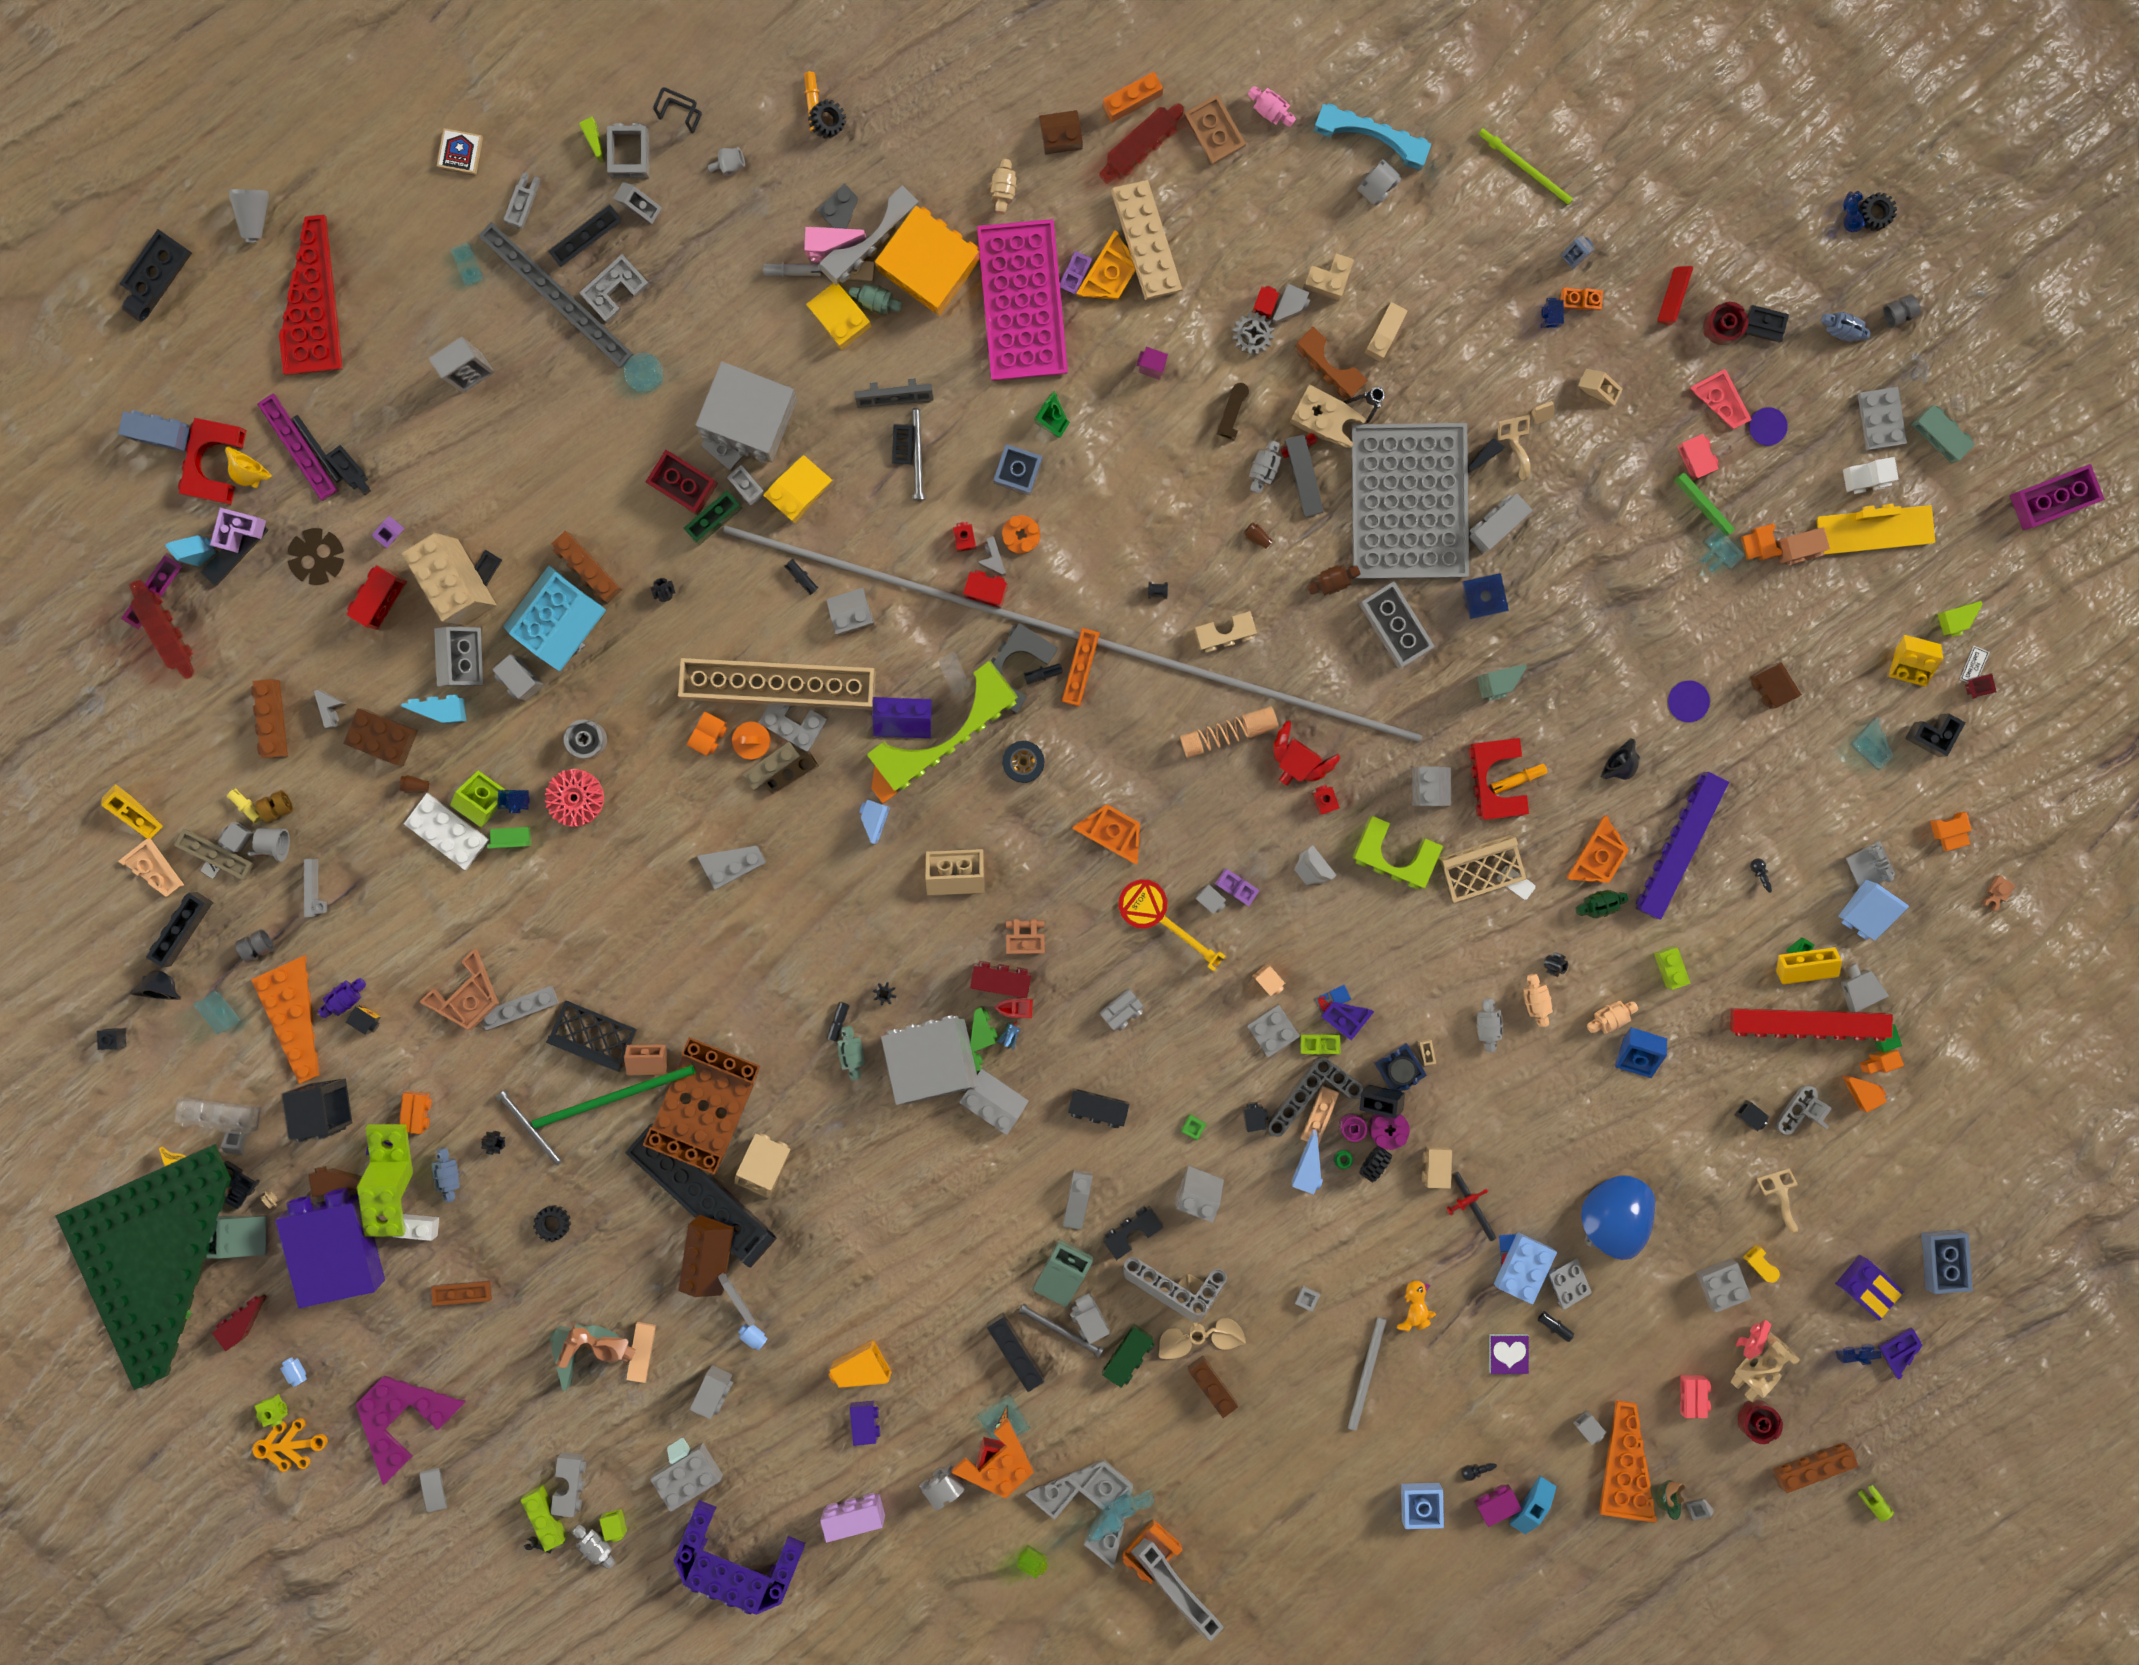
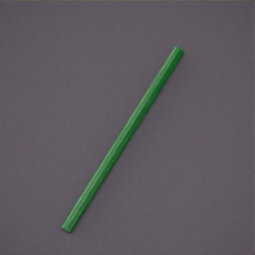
[532,1065,695,1129]

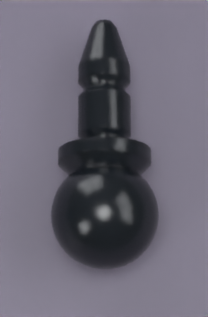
[1750,858,1772,893]
[1462,1463,1497,1481]

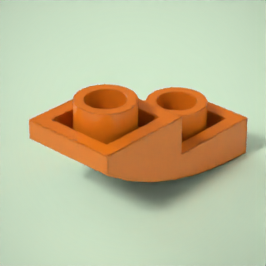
[1560,287,1603,310]

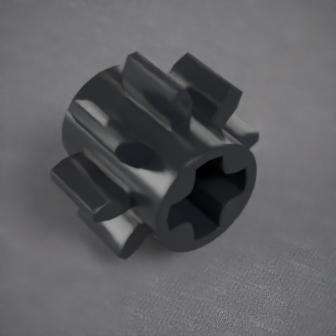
[650,578,676,602]
[1544,952,1568,977]
[873,982,897,1006]
[481,1131,505,1155]

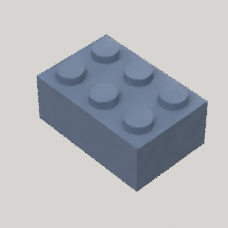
[118,410,191,453]
[1921,1229,1973,1294]

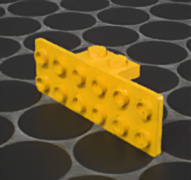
[1817,504,1935,555]

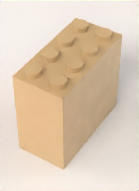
[402,533,497,625]

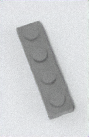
[482,985,559,1030]

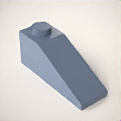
[1561,235,1595,269]

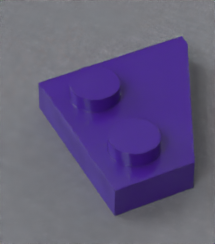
[1321,1001,1374,1041]
[1878,1327,1923,1380]

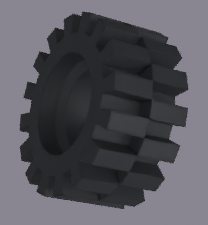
[808,99,846,139]
[1857,192,1897,231]
[1359,1146,1392,1183]
[533,1205,571,1242]

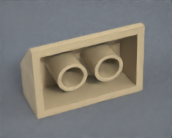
[925,849,985,895]

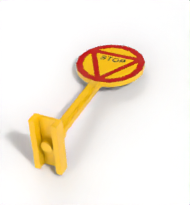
[1118,879,1227,972]

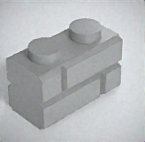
[1099,988,1144,1031]

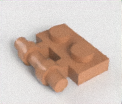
[1006,919,1045,954]

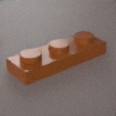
[431,1280,492,1306]

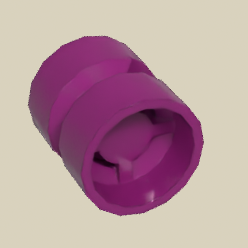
[1339,1113,1367,1142]

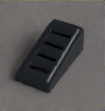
[892,424,913,464]
[1468,438,1505,473]

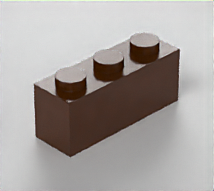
[1187,1355,1238,1418]

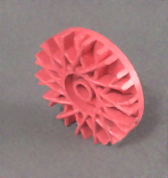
[545,769,604,827]

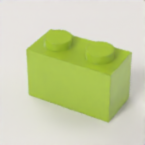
[1654,946,1691,990]

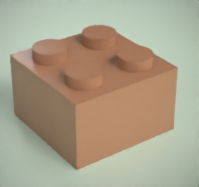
[1775,527,1830,566]

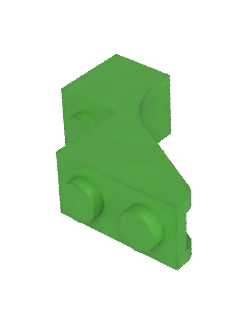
[970,1006,998,1072]

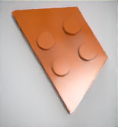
[1072,804,1140,865]
[1566,815,1629,883]

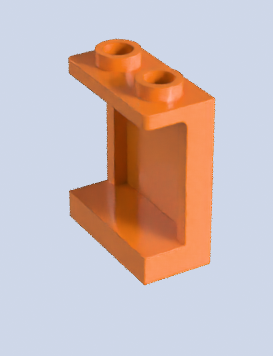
[1122,1519,1182,1584]

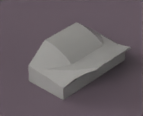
[1294,845,1336,885]

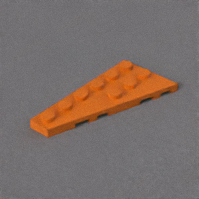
[251,955,319,1084]
[1599,1400,1657,1523]

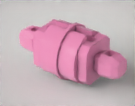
[1248,86,1296,127]

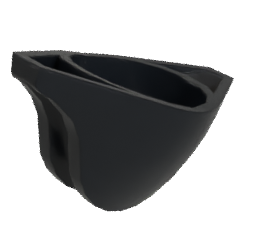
[1600,738,1640,780]
[130,971,181,1000]

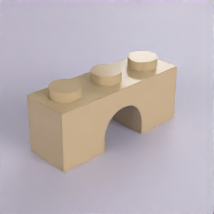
[1194,611,1257,653]

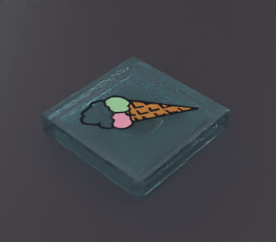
[978,1395,1030,1440]

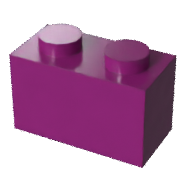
[1136,346,1168,380]
[1474,1484,1522,1527]

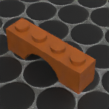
[1295,326,1368,399]

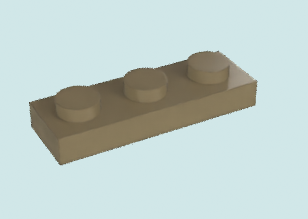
[743,741,800,790]

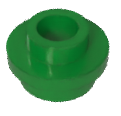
[1334,1150,1353,1169]

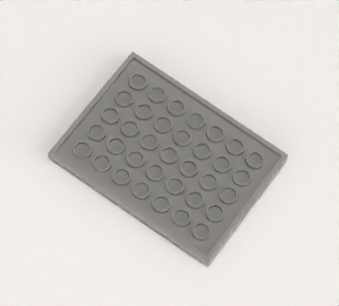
[1351,423,1469,579]

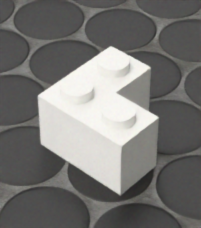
[1843,457,1899,494]

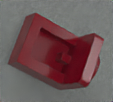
[1965,673,1997,699]

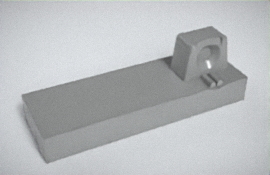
[304,859,327,917]

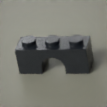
[1103,1205,1163,1261]

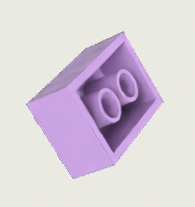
[820,1493,885,1543]

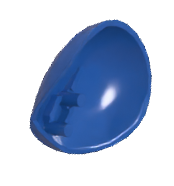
[1581,1176,1655,1260]

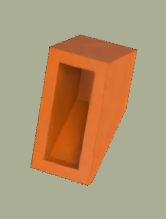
[1843,1075,1887,1113]

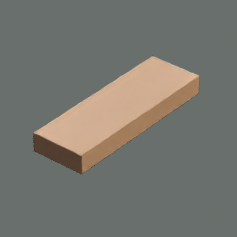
[1300,1085,1339,1146]
[626,1322,656,1383]

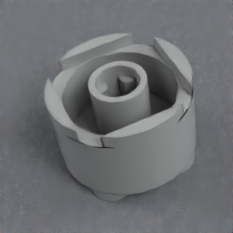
[1356,159,1401,205]
[564,720,607,759]
[919,1465,966,1510]

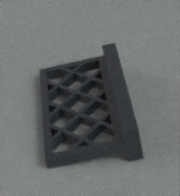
[546,1000,637,1072]

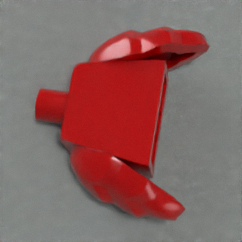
[1273,721,1341,786]

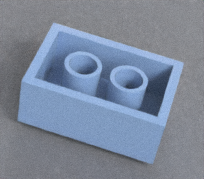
[1494,1232,1557,1304]

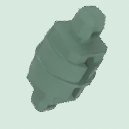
[849,284,903,315]
[837,1026,865,1081]

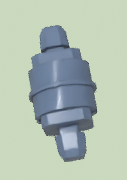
[1821,312,1871,342]
[432,1148,460,1202]

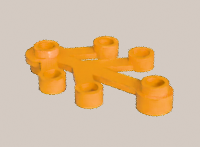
[252,1418,328,1472]

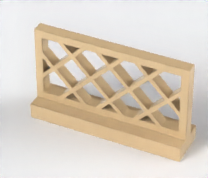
[1439,834,1526,903]

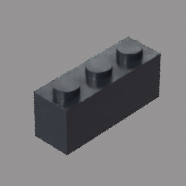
[1068,1088,1130,1128]

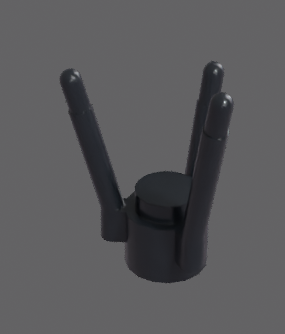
[1343,387,1385,423]

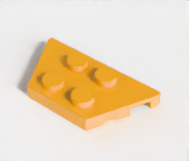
[1076,230,1136,300]

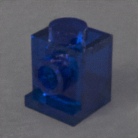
[1541,297,1564,328]

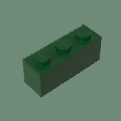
[683,491,743,546]
[1102,1324,1154,1388]

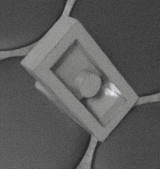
[978,536,1006,576]
[314,690,347,729]

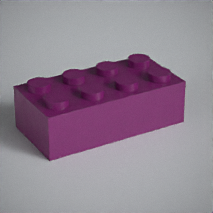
[2009,464,2105,530]

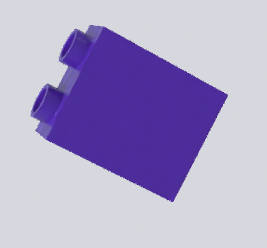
[275,1188,385,1308]

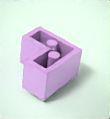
[210,508,266,553]

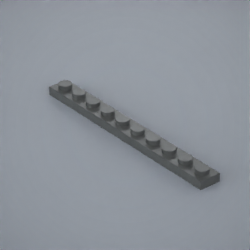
[478,222,634,369]

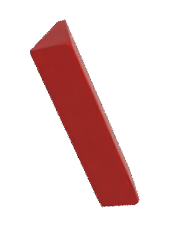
[1657,266,1693,326]

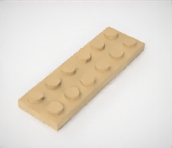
[1111,180,1182,300]

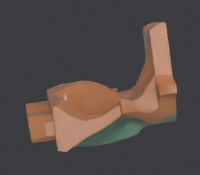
[556,1323,636,1368]

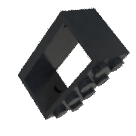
[281,1078,353,1143]

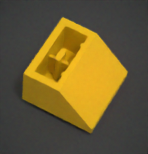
[1889,635,1943,687]

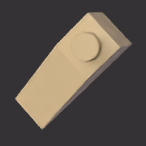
[1364,302,1408,362]

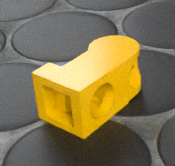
[1742,1245,1780,1283]

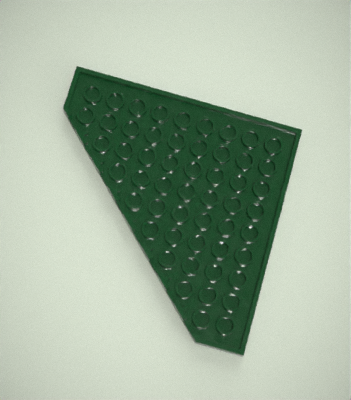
[55,1144,231,1390]

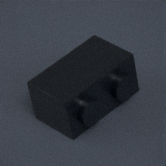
[1359,1084,1405,1119]

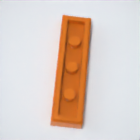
[1061,627,1100,707]

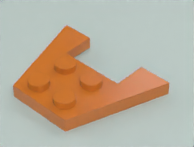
[952,1418,1034,1499]

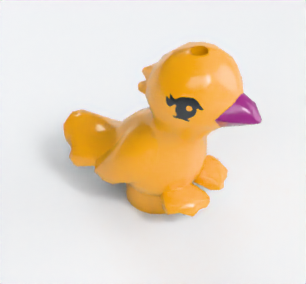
[1397,1280,1436,1332]

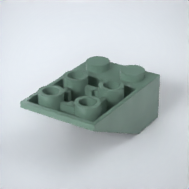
[206,1215,267,1258]
[1033,1239,1093,1308]

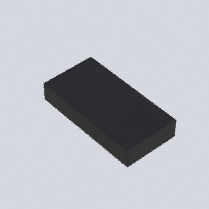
[474,549,502,586]

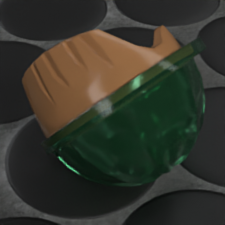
[1655,1480,1685,1520]

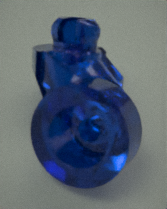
[1843,191,1864,232]

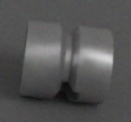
[1883,294,1921,328]
[235,929,274,963]

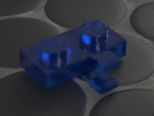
[1836,1344,1882,1365]

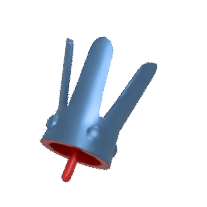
[996,1020,1021,1050]

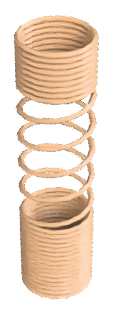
[1180,706,1278,758]

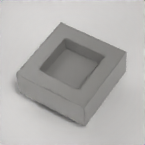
[1294,1285,1320,1312]

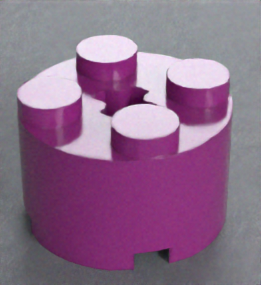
[1368,1114,1410,1150]

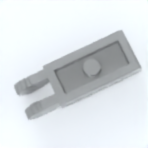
[503,172,540,229]

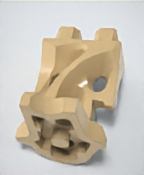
[1731,1332,1800,1402]

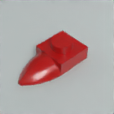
[994,999,1033,1018]

